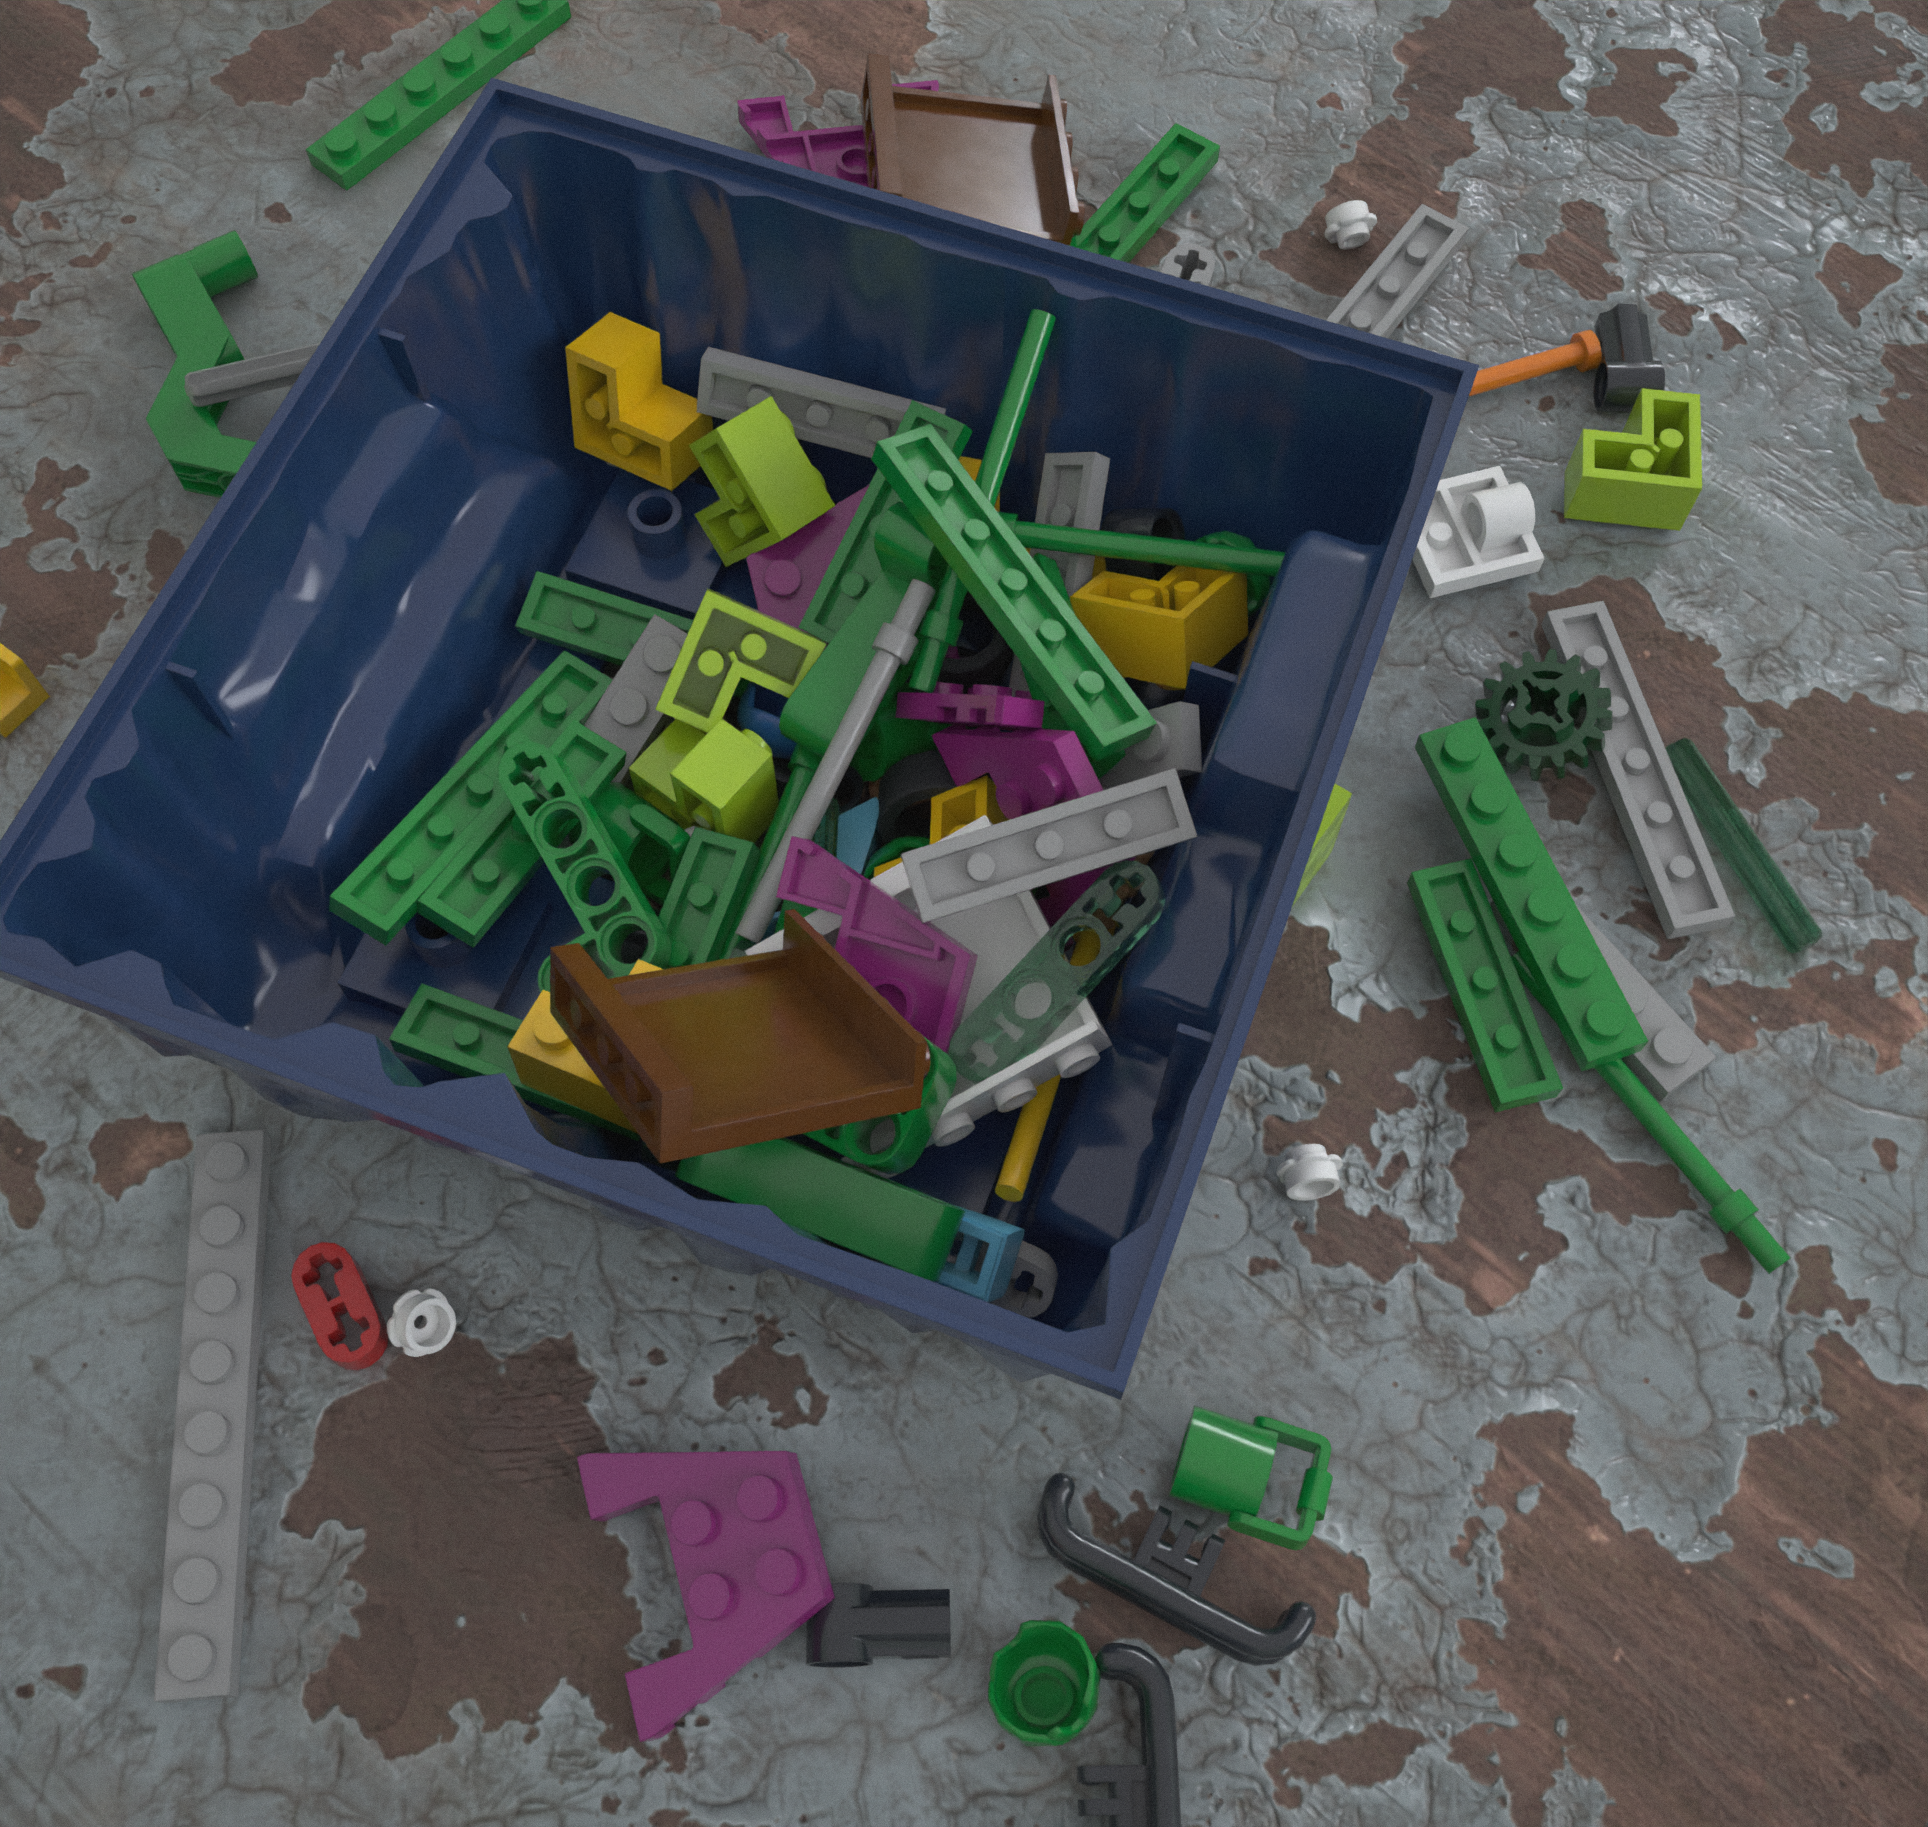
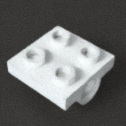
[1412,466,1544,598]

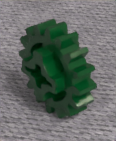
[1475,649,1613,781]

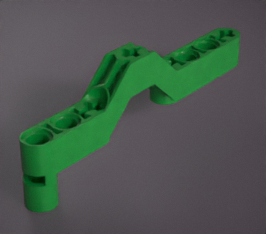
[131,230,258,498]

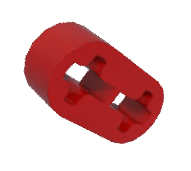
[291,1242,389,1370]

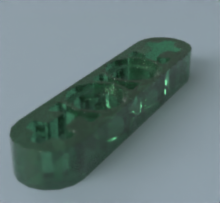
[949,860,1166,1085]

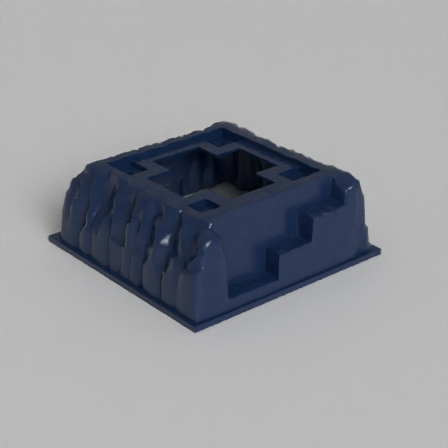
[0,77,1479,1400]

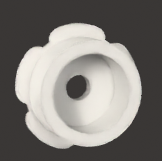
[1324,200,1377,250]
[1276,1144,1343,1200]
[387,1288,456,1357]

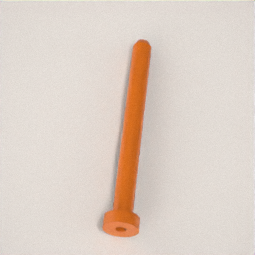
[1469,330,1602,397]

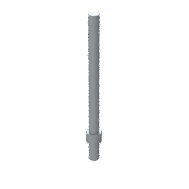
[735,579,936,944]

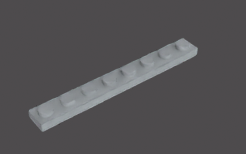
[154,1130,272,1704]

